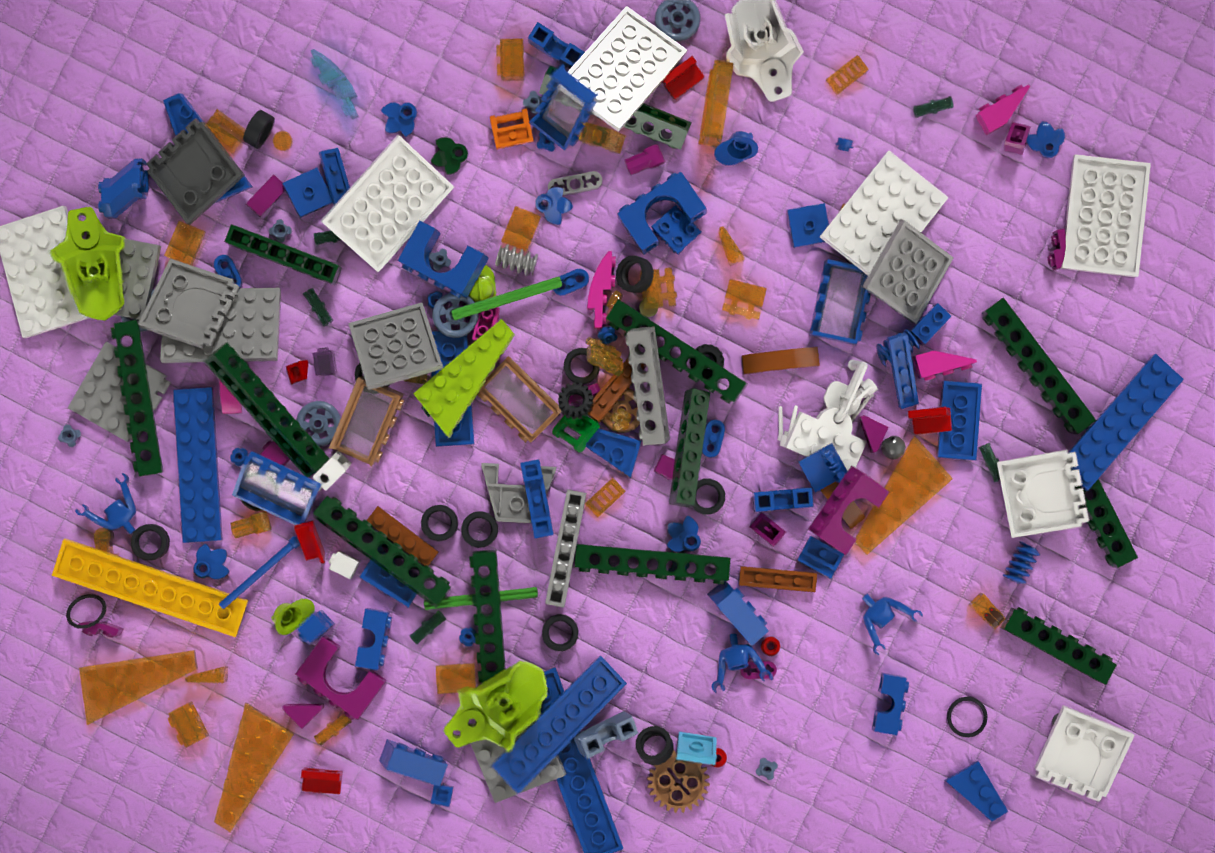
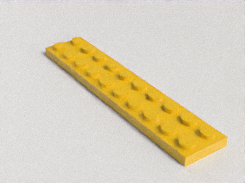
[51,538,249,637]

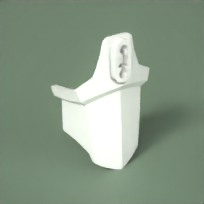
[725,0,804,102]

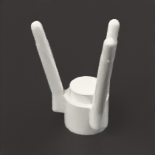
[851,378,878,422]
[778,405,798,447]

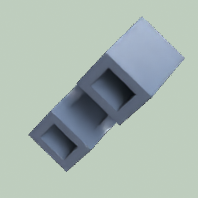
[574,711,639,759]

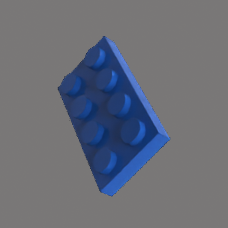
[937,381,982,460]

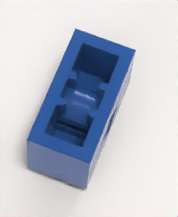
[910,303,951,346]

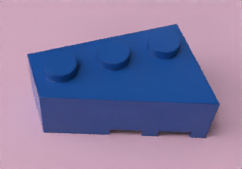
[707,581,769,646]
[379,739,448,786]

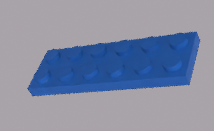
[431,331,475,447]

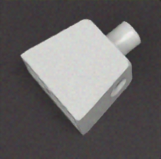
[312,451,352,492]

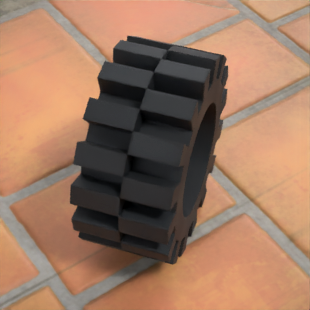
[689,344,724,379]
[558,382,593,420]

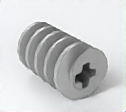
[495,244,538,276]

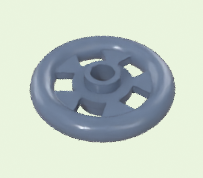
[655,0,700,41]
[432,293,478,338]
[296,401,341,447]

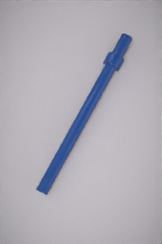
[219,536,300,610]

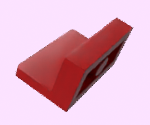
[662,55,705,99]
[908,407,952,435]
[294,520,325,564]
[301,767,343,794]

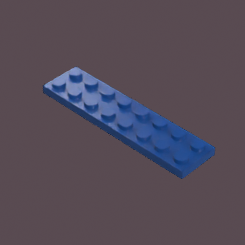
[1068,353,1184,491]
[173,387,223,543]
[490,656,627,794]

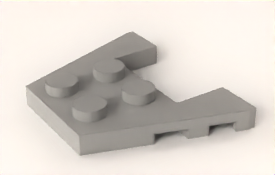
[481,463,556,523]

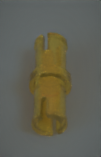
[314,713,352,746]

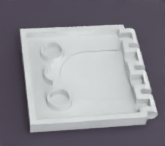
[997,450,1089,538]
[1034,705,1135,802]

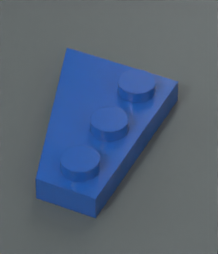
[586,429,641,478]
[359,547,417,608]
[945,760,1008,821]

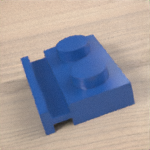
[797,536,844,578]

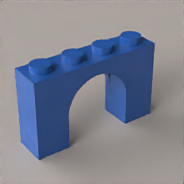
[617,172,707,255]
[397,220,489,298]

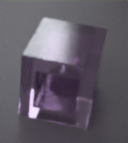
[313,347,337,377]

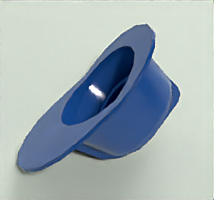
[714,131,758,165]

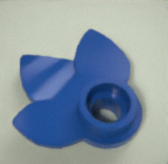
[381,102,417,137]
[1027,121,1065,158]
[535,187,573,225]
[667,515,701,552]
[193,544,230,579]

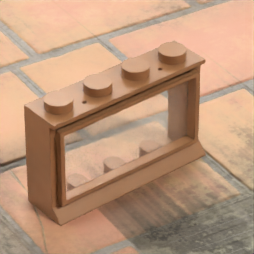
[477,356,562,443]
[329,375,405,466]

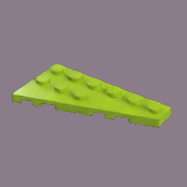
[413,319,515,438]

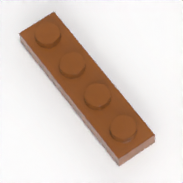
[588,358,647,424]
[367,506,439,566]
[739,566,817,592]

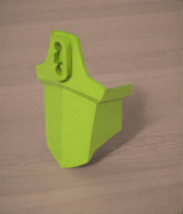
[49,207,125,321]
[444,660,547,752]

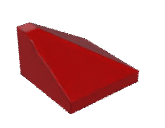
[286,360,309,384]

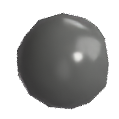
[881,436,906,459]

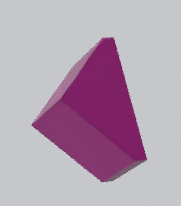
[1004,122,1031,155]
[858,415,889,453]
[750,512,786,547]
[283,704,324,729]

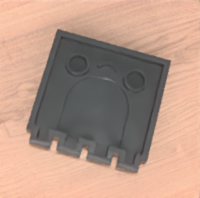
[146,118,245,225]

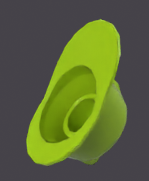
[469,265,496,303]
[271,599,315,635]

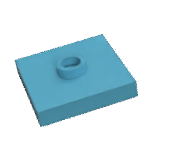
[676,732,717,765]

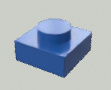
[431,784,454,807]

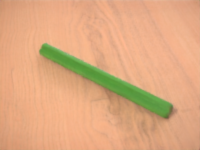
[451,277,562,320]
[424,587,538,610]

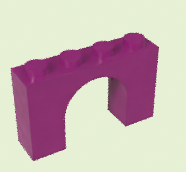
[808,466,889,555]
[295,635,387,720]

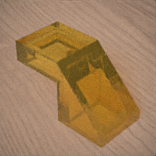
[579,122,626,154]

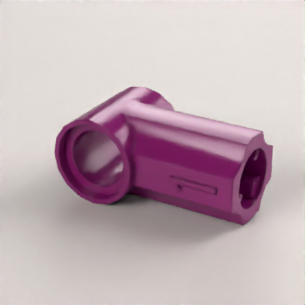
[624,144,665,175]

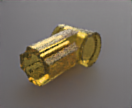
[231,511,272,539]

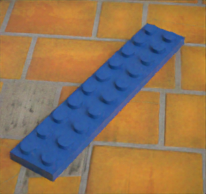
[540,667,624,853]

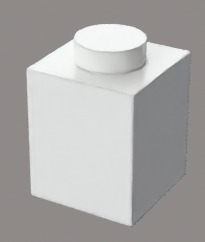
[329,551,361,579]

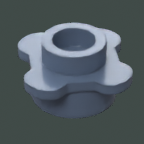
[523,91,543,114]
[269,219,292,242]
[429,249,451,271]
[58,425,81,447]
[756,758,778,780]

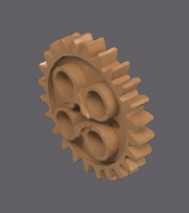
[647,750,710,813]

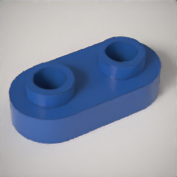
[214,255,242,288]
[553,269,589,296]
[702,420,725,458]

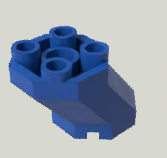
[98,159,149,219]

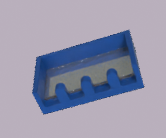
[529,64,599,151]
[809,259,870,345]
[232,451,322,525]

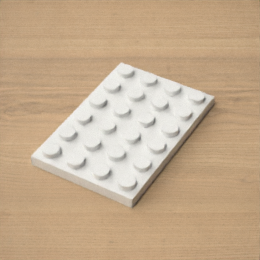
[560,6,687,132]
[321,135,454,272]
[820,150,949,276]
[1061,154,1151,278]
[0,206,89,338]

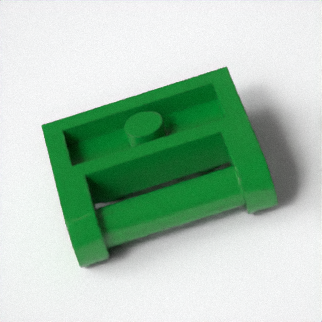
[552,406,600,453]

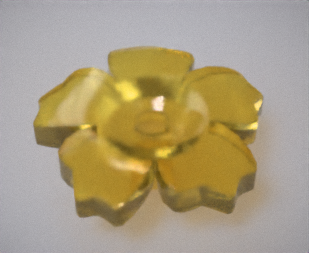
[610,408,632,431]

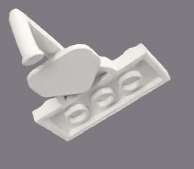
[784,360,868,471]

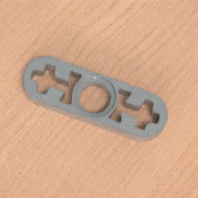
[548,171,602,196]

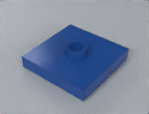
[282,168,333,218]
[787,203,829,248]

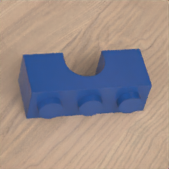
[528,22,585,69]
[752,488,814,512]
[355,608,392,670]
[296,610,335,644]
[872,672,909,735]

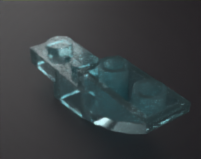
[310,49,359,120]

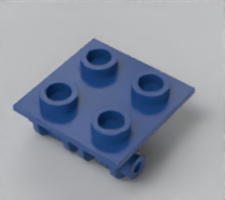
[651,205,702,255]
[798,443,848,493]

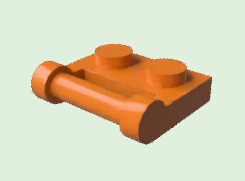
[490,108,534,150]

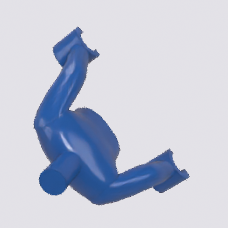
[75,473,136,535]
[862,593,923,655]
[711,633,773,693]

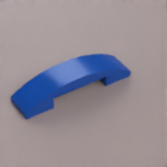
[520,459,554,539]

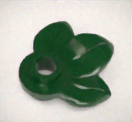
[431,137,468,175]

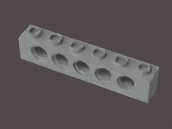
[626,327,670,445]
[545,490,587,607]

